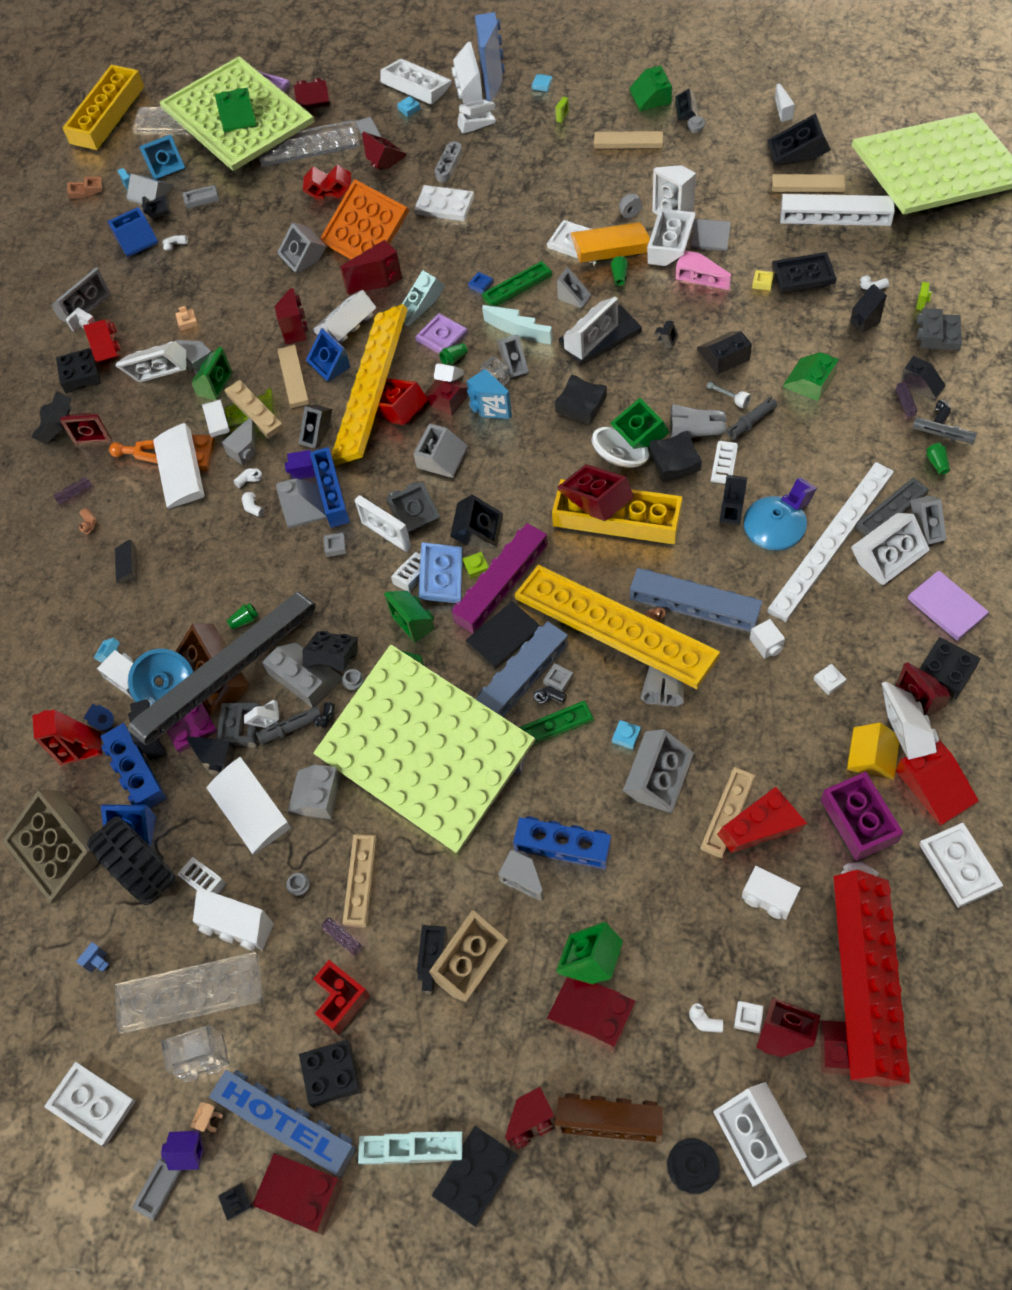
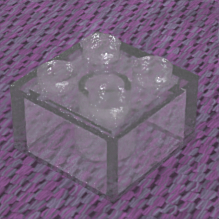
[161,1025,229,1082]

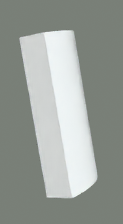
[381,59,452,104]
[153,423,205,509]
[206,757,291,855]

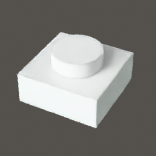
[813,664,847,695]
[734,1001,763,1033]

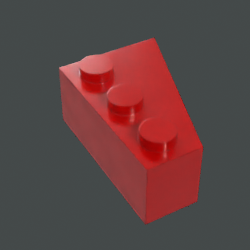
[32,709,103,766]
[717,787,808,853]

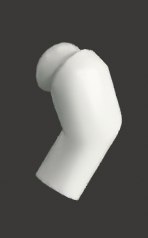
[162,235,188,251]
[860,275,889,290]
[233,469,262,488]
[841,862,879,876]
[689,1004,723,1033]

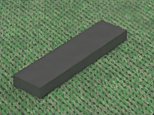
[855,477,929,536]

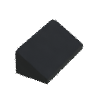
[675,88,698,121]
[115,539,137,583]

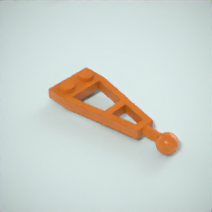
[109,435,215,471]

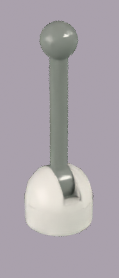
[707,381,751,409]

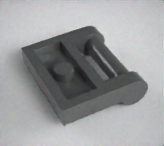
[216,703,261,748]

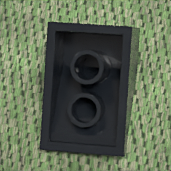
[767,113,831,165]

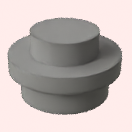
[688,116,705,133]
[342,669,364,690]
[286,873,310,896]

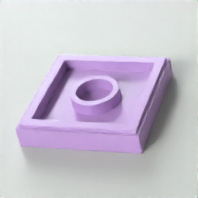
[415,313,468,353]

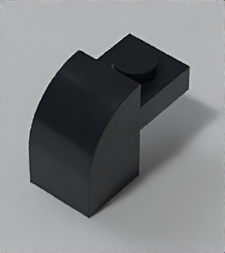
[719,475,748,525]

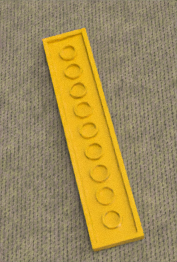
[332,304,408,466]
[514,565,720,689]

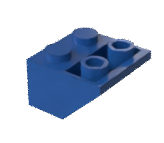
[107,207,159,257]

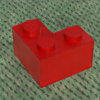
[83,319,121,362]
[313,960,370,1036]

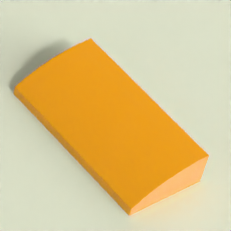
[571,222,650,263]

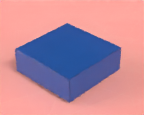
[468,272,494,294]

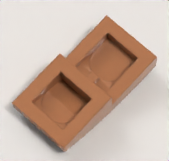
[67,177,102,199]

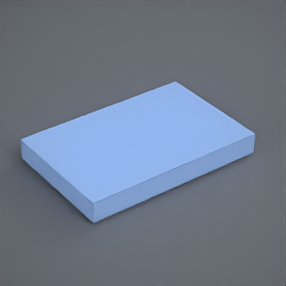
[418,542,462,603]

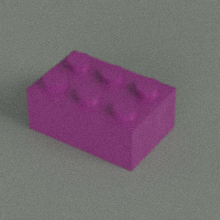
[820,772,903,861]

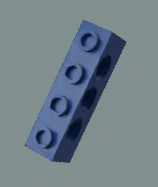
[310,447,350,528]
[100,723,167,808]
[513,816,611,869]

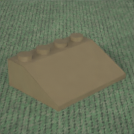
[2,790,99,903]

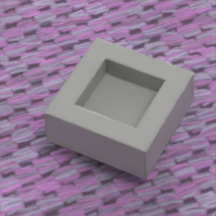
[324,533,347,557]
[543,663,574,693]

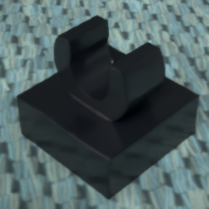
[654,321,679,349]
[218,1183,254,1222]

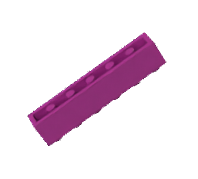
[452,523,548,634]

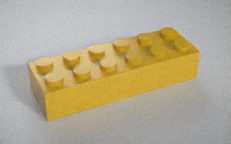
[63,65,145,150]
[552,479,683,545]

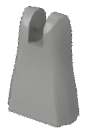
[670,404,727,438]
[641,666,684,707]

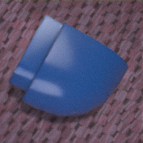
[83,704,114,730]

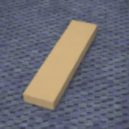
[594,131,663,149]
[772,174,845,192]
[277,345,309,409]
[700,767,756,858]
[342,834,377,928]

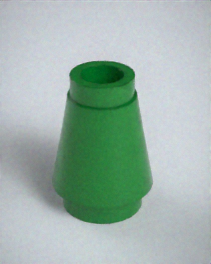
[611,256,629,286]
[439,343,468,366]
[926,443,951,475]
[226,603,259,630]

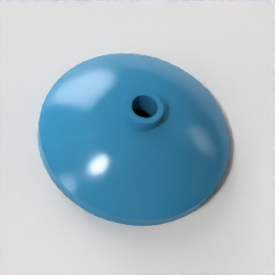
[744,496,807,550]
[128,649,193,706]

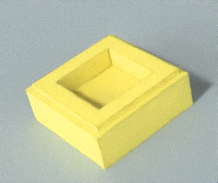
[752,270,774,291]

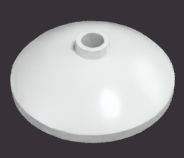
[591,427,649,468]

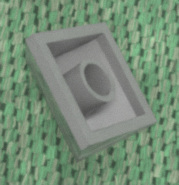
[127,173,173,205]
[691,219,732,251]

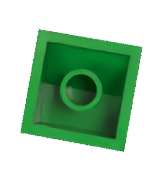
[629,65,672,111]
[215,87,256,132]
[191,347,233,401]
[783,352,839,402]
[610,397,670,449]
[384,591,435,643]
[556,921,623,984]

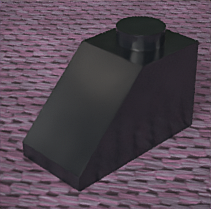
[850,284,887,333]
[900,356,946,401]
[298,404,332,449]
[187,736,236,775]

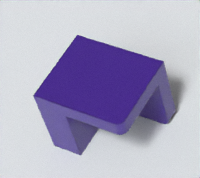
[781,477,817,510]

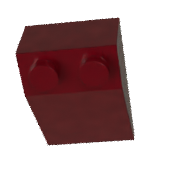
[340,239,402,295]
[557,464,634,521]
[547,977,636,1053]
[252,1153,344,1235]

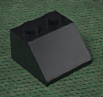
[697,331,752,375]
[450,494,503,548]

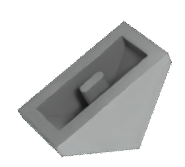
[557,267,592,308]

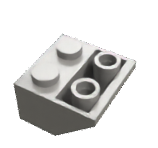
[414,423,468,478]

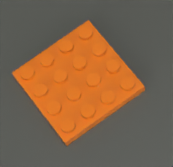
[320,179,410,260]

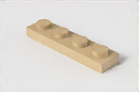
[224,380,284,439]

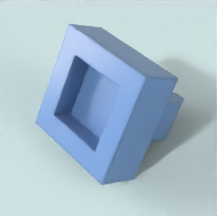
[76,942,109,973]

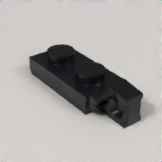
[416,925,447,995]

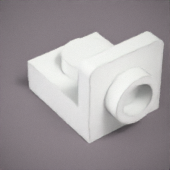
[66,308,96,332]
[244,700,279,728]

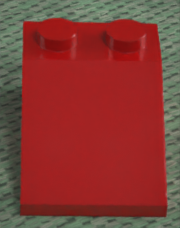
[376,378,428,425]
[895,738,979,826]

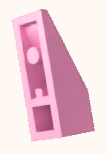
[676,251,731,290]

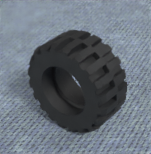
[87,816,176,905]

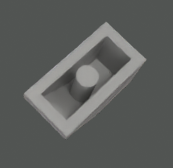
[497,335,529,378]
[222,418,257,465]
[910,495,947,545]
[498,850,544,901]

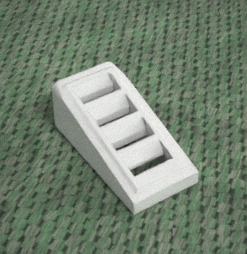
[775,83,795,122]
[458,111,496,133]
[434,363,465,382]
[711,441,738,484]
[391,552,420,593]
[177,857,227,894]

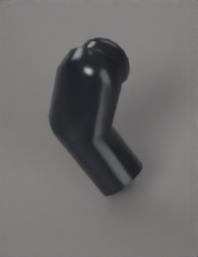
[934,399,951,424]
[533,686,567,705]
[314,702,335,729]

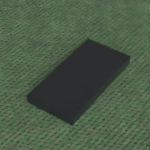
[558,304,642,366]

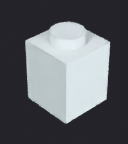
[750,619,785,659]

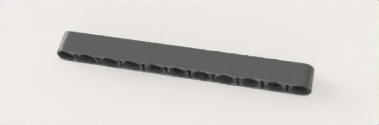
[128,592,316,745]

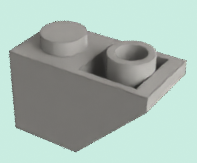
[174,340,211,374]

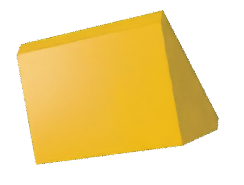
[847,722,899,780]

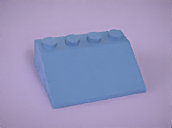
[475,12,505,102]

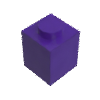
[285,450,316,480]
[161,1130,204,1171]

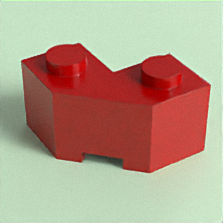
[303,164,351,200]

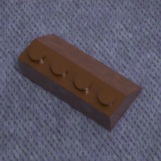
[175,623,249,716]
[555,1093,663,1143]

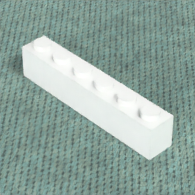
[780,194,894,226]

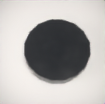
[667,1138,720,1195]

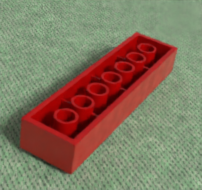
[833,869,910,1087]

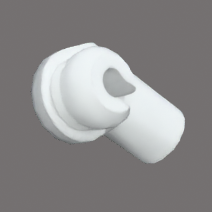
[242,492,264,517]

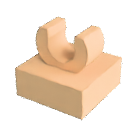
[175,306,198,331]
[190,1102,223,1132]

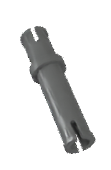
[727,397,777,439]
[912,417,977,445]
[256,706,321,745]

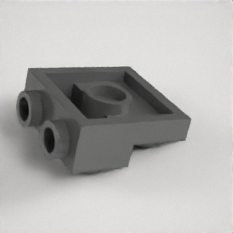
[916,308,962,350]
[386,481,440,533]

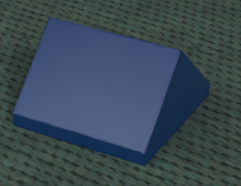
[306,328,351,381]
[101,804,157,847]

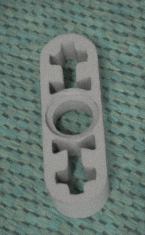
[435,142,462,182]

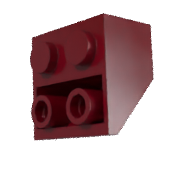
[293,78,331,107]
[275,288,309,345]
[505,1087,555,1150]

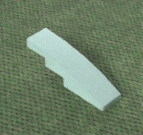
[482,305,553,345]
[358,1132,462,1165]

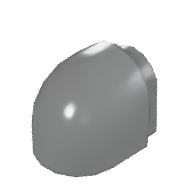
[619,193,643,218]

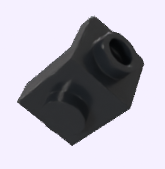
[141,195,171,220]

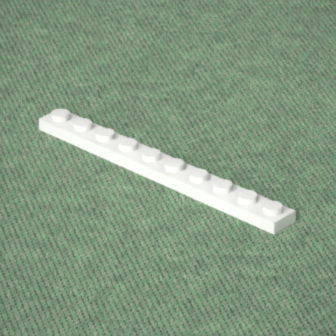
[767,462,894,623]

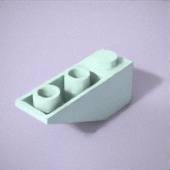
[402,270,445,327]

